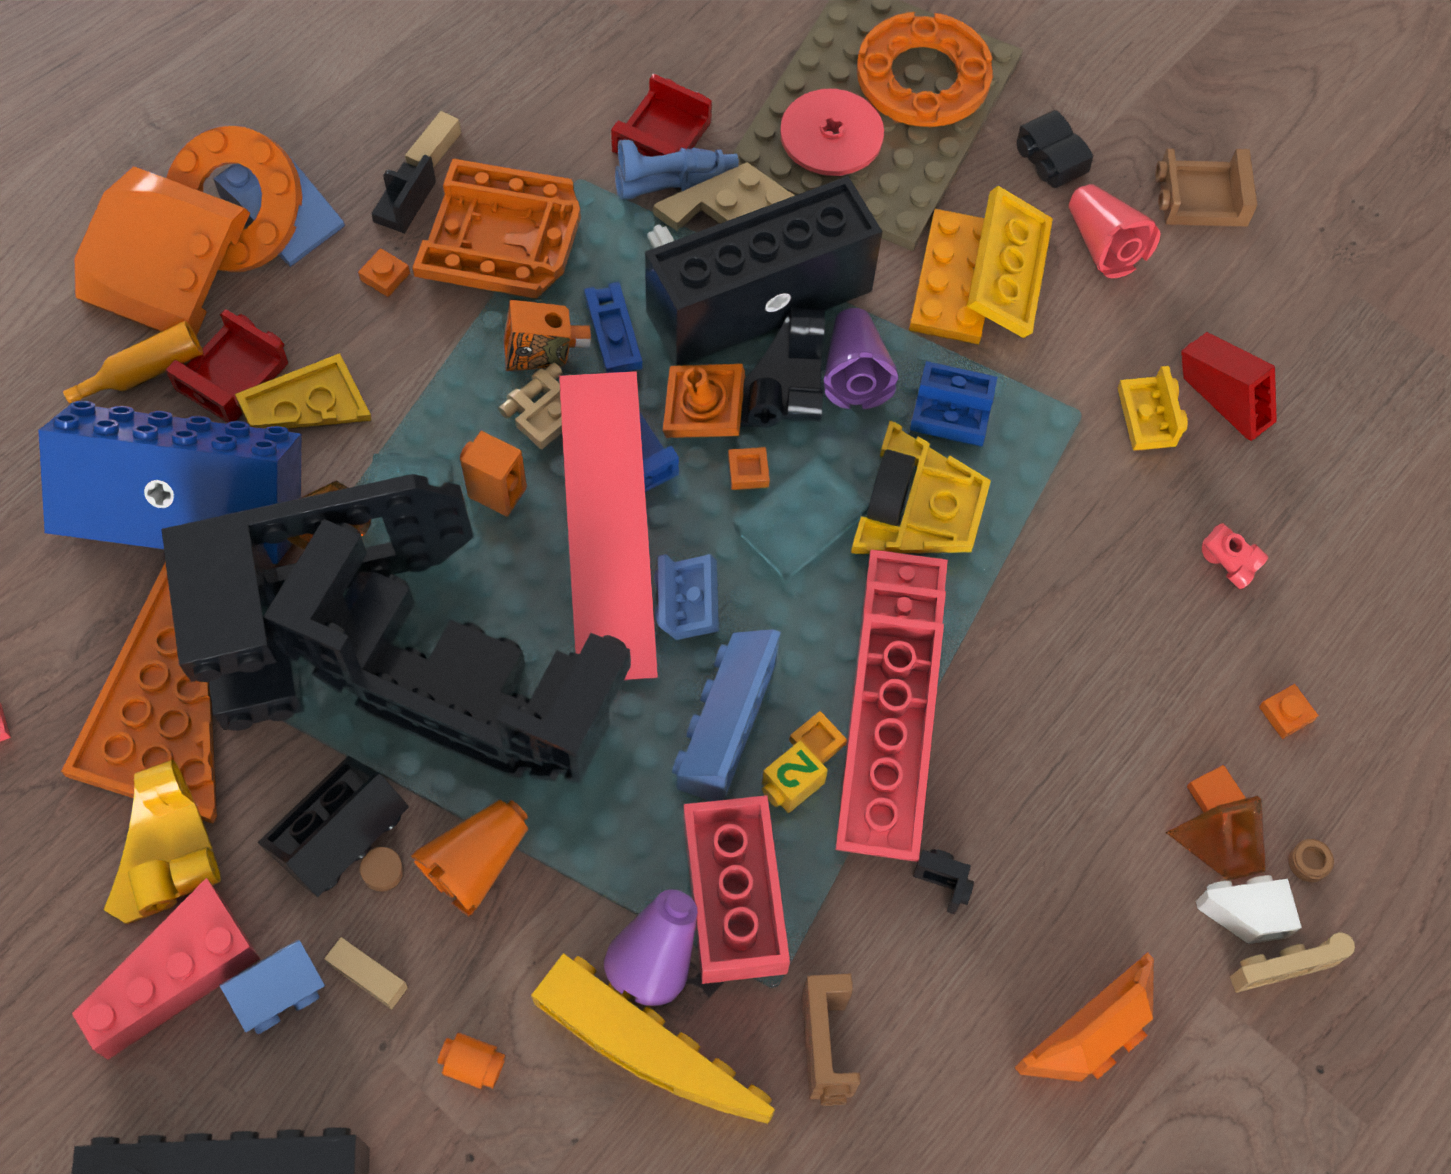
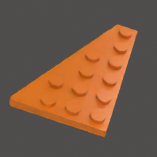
[61,561,217,824]

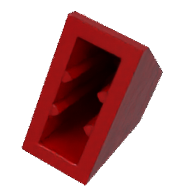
[1181,332,1277,441]

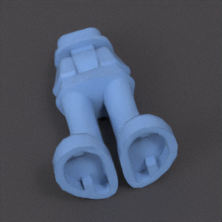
[615,140,738,200]

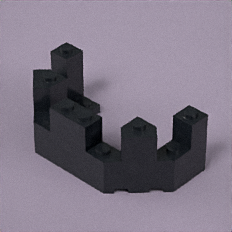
[263,519,631,783]

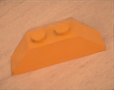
[1014,952,1154,1082]

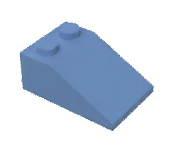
[213,159,345,267]

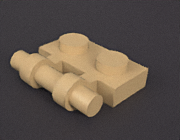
[498,363,571,450]

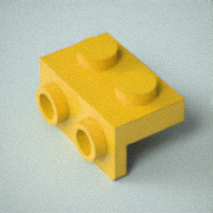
[1117,366,1188,451]

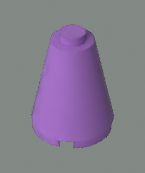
[823,308,898,409]
[604,890,698,1006]

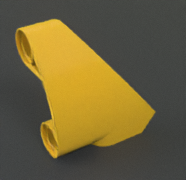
[104,760,221,924]

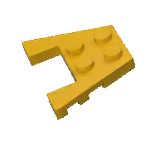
[851,421,991,554]

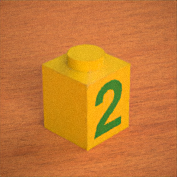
[761,740,828,814]

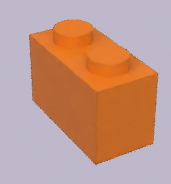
[460,430,527,517]

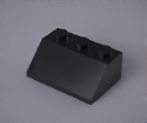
[257,756,409,897]

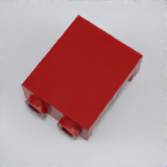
[611,74,712,157]
[166,309,288,423]

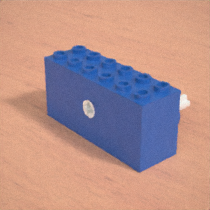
[38,401,302,564]

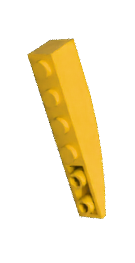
[531,953,775,1124]

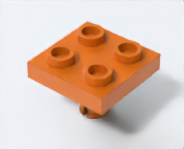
[663,364,745,438]

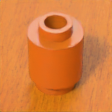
[437,1032,506,1089]

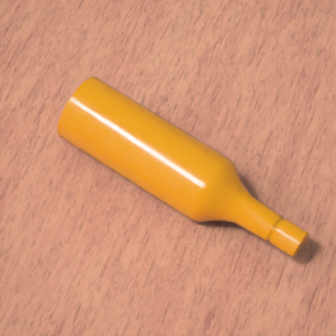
[63,321,203,404]

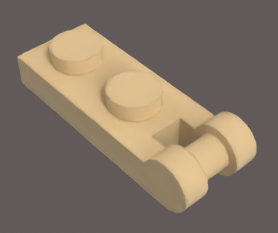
[1230,933,1355,993]

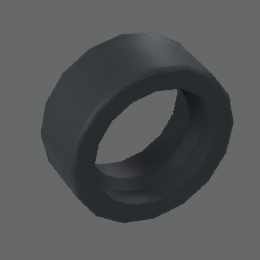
[867,449,915,526]

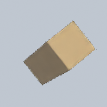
[405,111,461,167]
[324,937,408,1010]

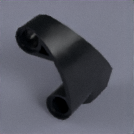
[740,308,825,428]

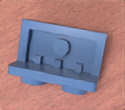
[654,554,719,640]

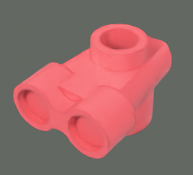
[1202,523,1268,589]

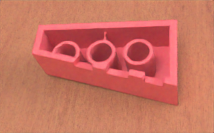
[72,878,260,1060]

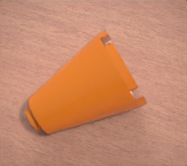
[411,800,528,917]

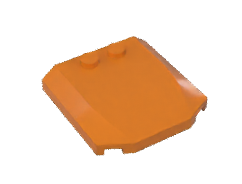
[412,158,581,299]
[74,166,250,336]

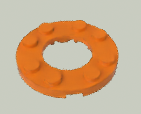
[857,12,993,127]
[166,126,302,272]

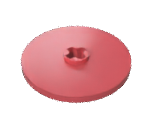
[780,89,884,176]

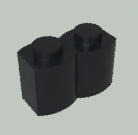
[1016,110,1093,189]

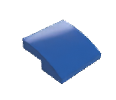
[910,361,998,447]

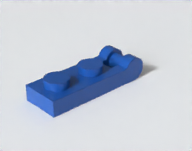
[583,281,643,373]

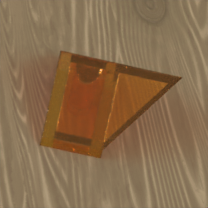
[1165,796,1266,881]

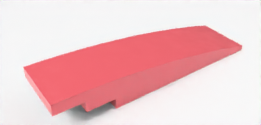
[559,371,658,681]
[835,549,948,862]

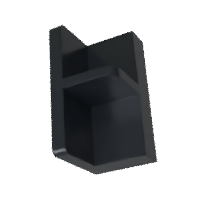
[371,154,436,234]

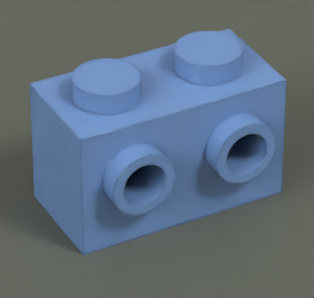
[219,940,325,1035]

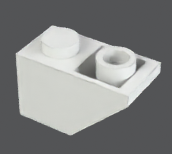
[1196,875,1302,944]

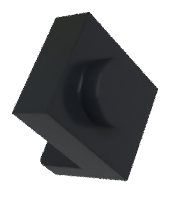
[913,849,974,915]

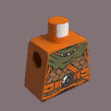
[504,300,591,371]

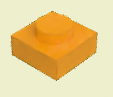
[789,711,847,764]

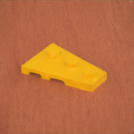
[235,353,371,429]

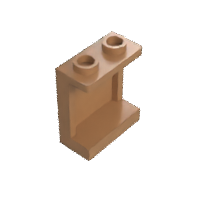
[1155,148,1258,227]
[801,973,861,1106]

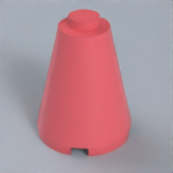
[1069,184,1160,278]

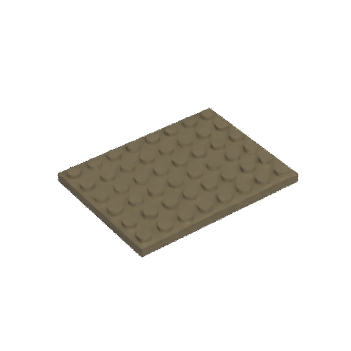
[733,0,1023,251]

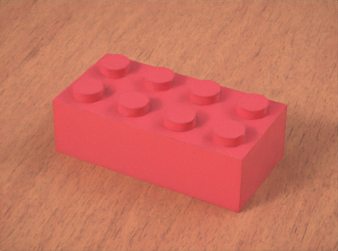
[683,795,790,984]

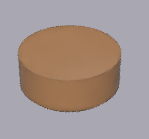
[1289,839,1334,883]
[360,847,404,891]

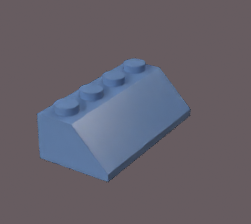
[672,629,781,801]

